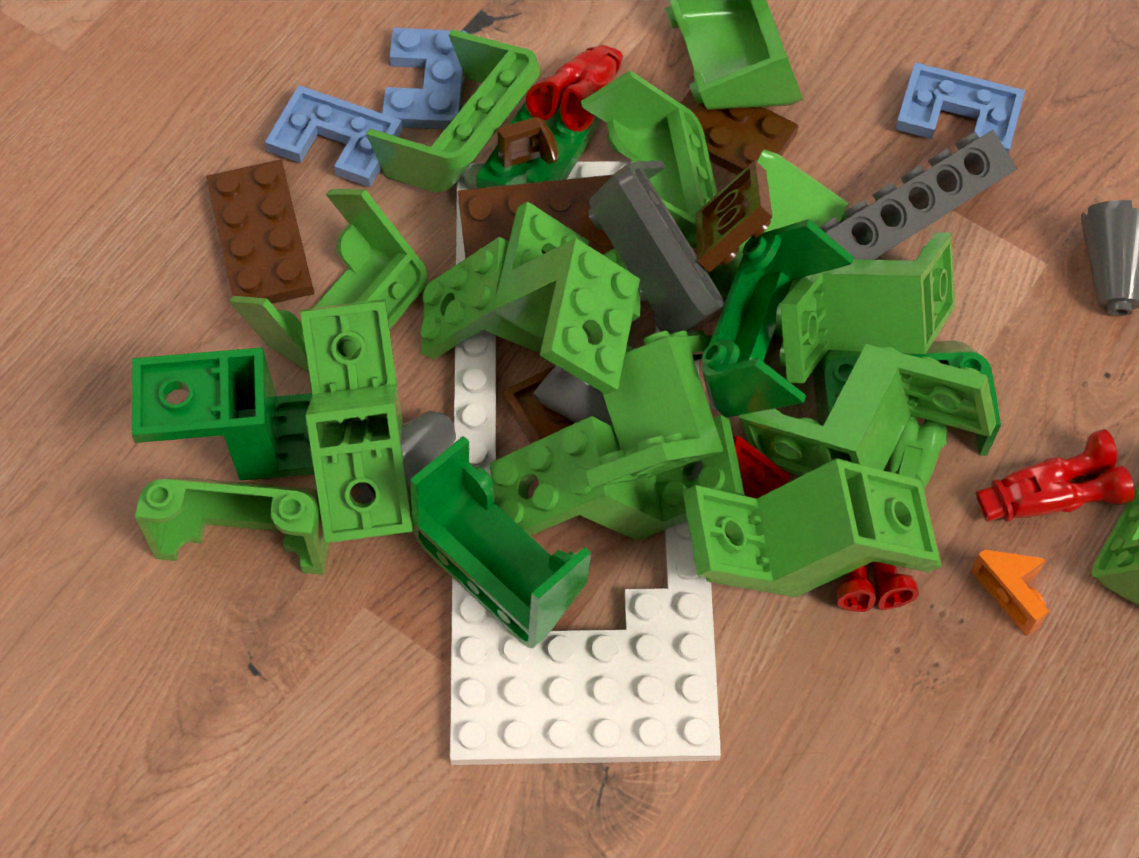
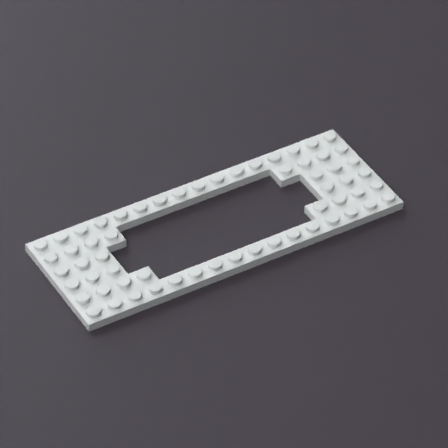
[450,161,721,765]

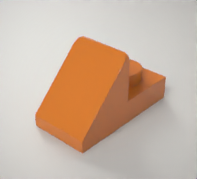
[970,549,1049,636]

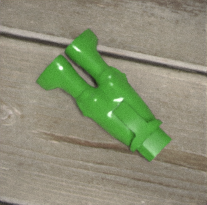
[884,415,947,494]

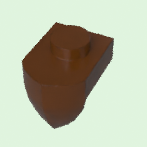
[497,117,558,168]

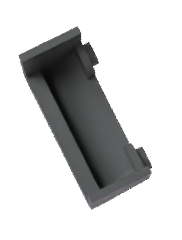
[588,161,727,334]

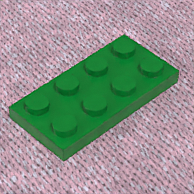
[476,100,602,189]

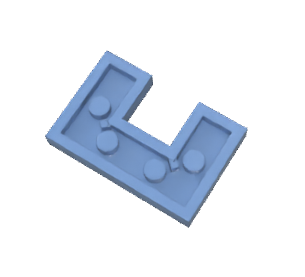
[382,28,467,130]
[895,62,1025,153]
[265,85,402,187]

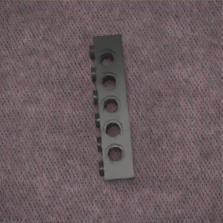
[819,130,1017,260]

